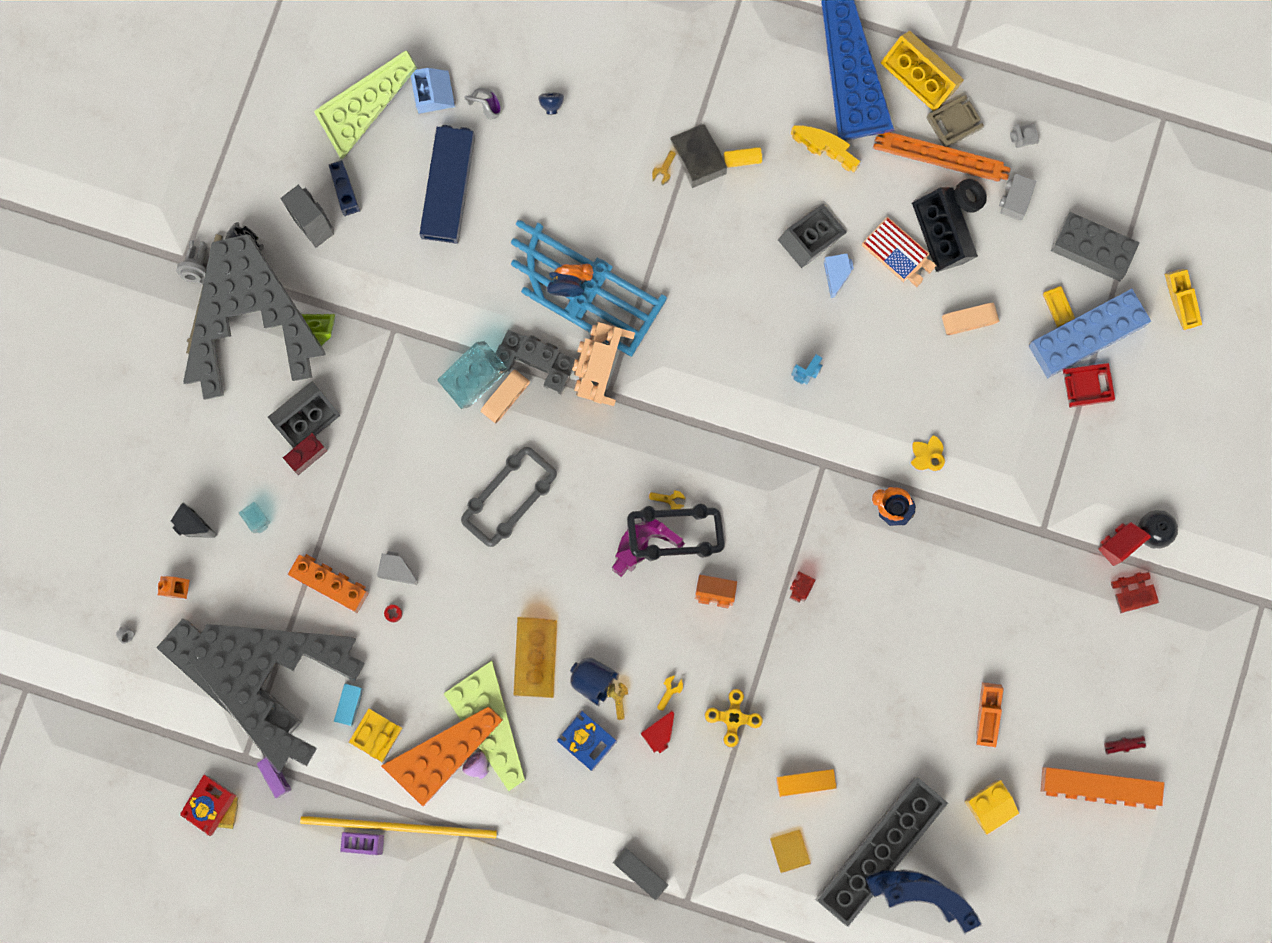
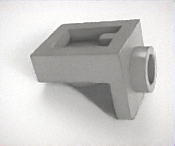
[1010,124,1039,148]

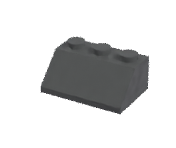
[268,381,341,448]

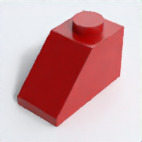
[640,711,674,754]

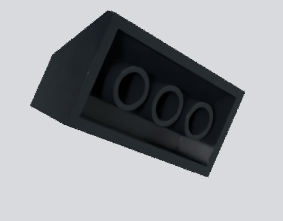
[912,187,978,272]

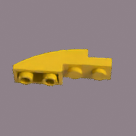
[791,125,860,173]

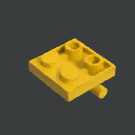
[348,708,403,762]

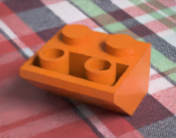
[695,574,737,608]

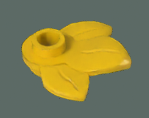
[911,435,945,471]

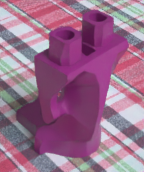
[612,519,685,577]

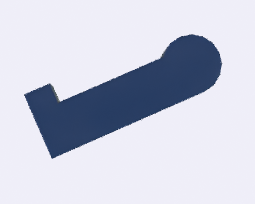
[329,160,360,217]

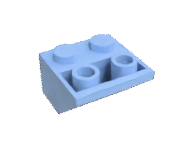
[411,68,455,114]

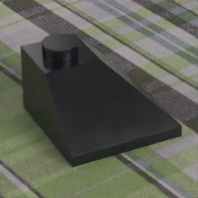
[171,502,217,538]

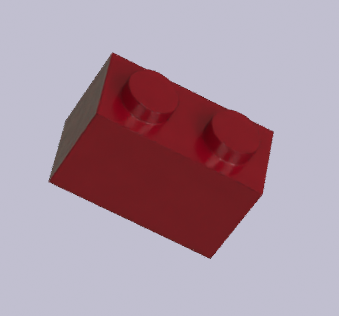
[283,433,328,476]

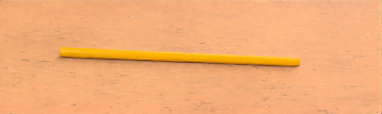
[300,816,497,838]

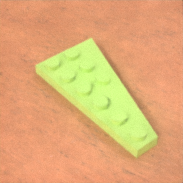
[314,51,417,159]
[444,661,525,791]

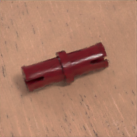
[1104,735,1146,755]

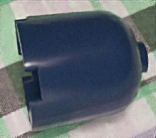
[570,657,620,707]

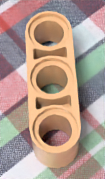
[942,303,999,335]
[480,369,530,423]

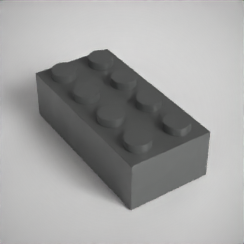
[280,184,334,248]
[1051,212,1140,281]

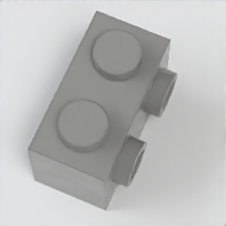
[999,174,1037,221]

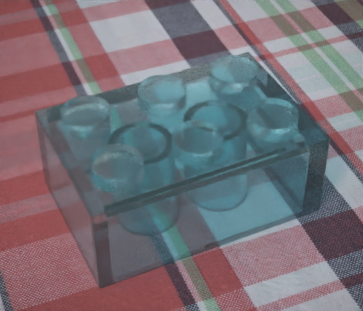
[437,341,509,409]

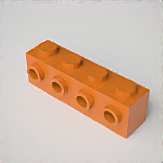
[287,554,369,613]

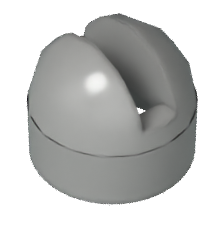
[116,626,134,644]

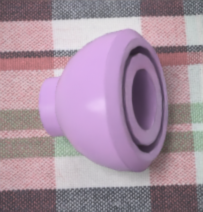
[462,752,489,779]

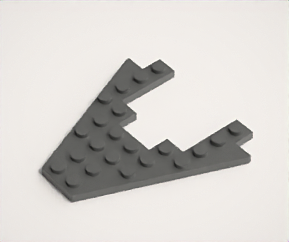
[183,234,326,400]
[187,624,365,773]

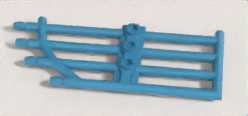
[511,220,667,357]

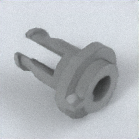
[176,240,208,284]

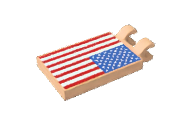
[862,217,936,287]

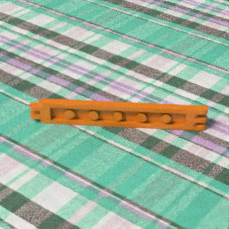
[873,132,1011,181]

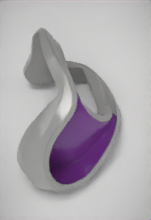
[464,88,501,119]

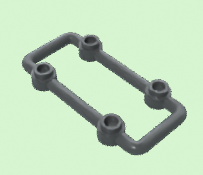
[461,447,557,547]

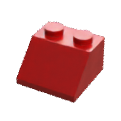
[1098,522,1151,566]

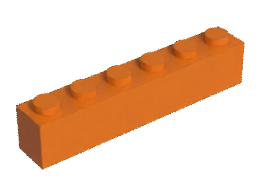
[1040,767,1164,810]

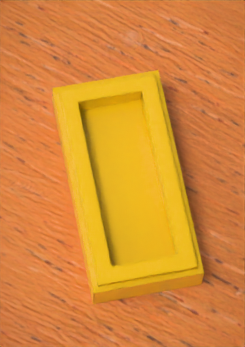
[1043,286,1075,328]

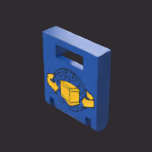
[556,711,617,771]

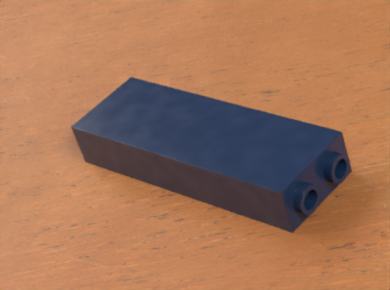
[419,125,475,244]

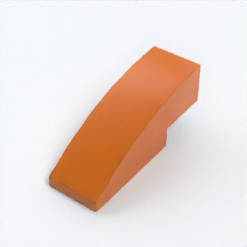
[976,682,1003,747]

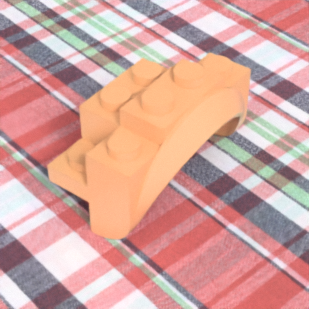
[572,322,635,406]

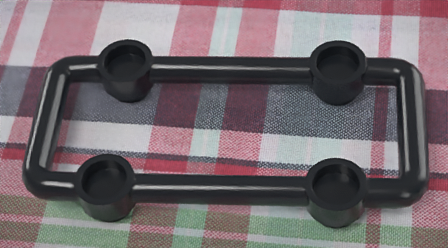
[627,504,725,561]

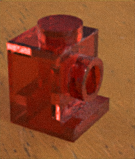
[789,571,816,603]

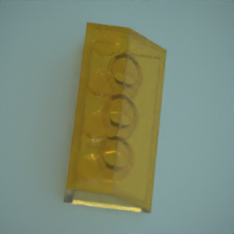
[513,617,557,698]

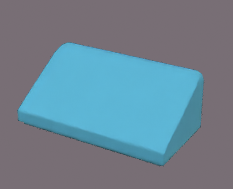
[334,684,363,727]

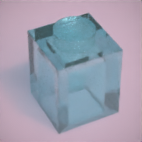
[239,502,271,534]

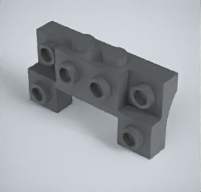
[491,330,575,395]

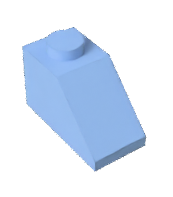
[824,253,853,298]

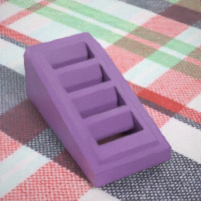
[340,832,384,855]

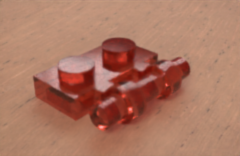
[1111,572,1159,614]

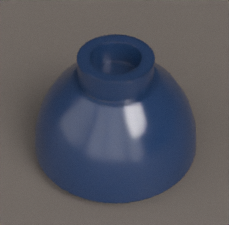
[538,93,564,115]

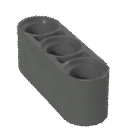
[612,847,669,900]

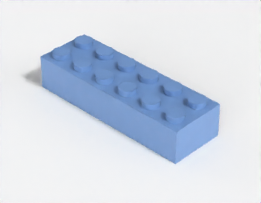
[1029,289,1151,379]

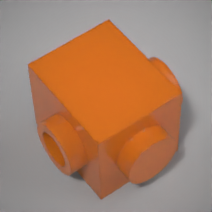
[158,576,190,599]

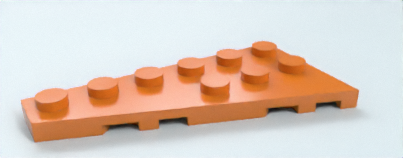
[381,706,504,806]

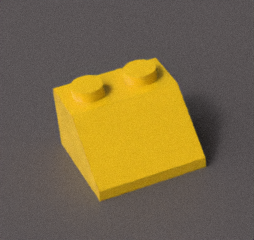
[964,780,1019,835]

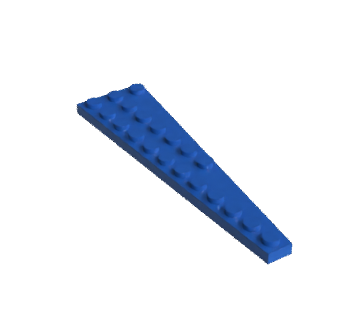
[821,0,895,141]

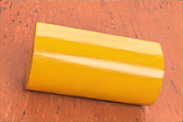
[723,147,762,168]

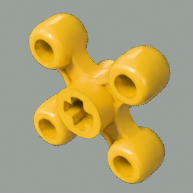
[704,689,763,747]

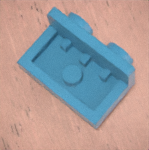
[791,354,823,385]

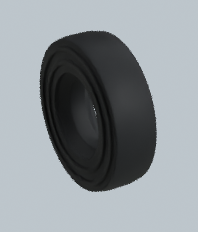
[954,179,987,213]

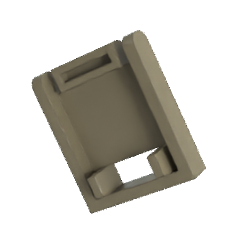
[926,95,984,147]

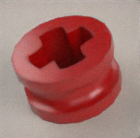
[384,605,402,623]

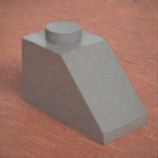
[377,551,418,585]

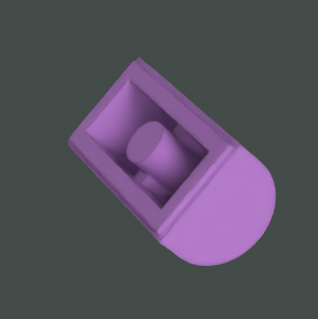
[257,758,291,799]

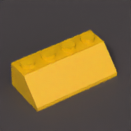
[880,31,964,111]

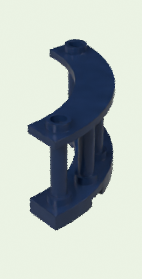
[865,869,982,934]

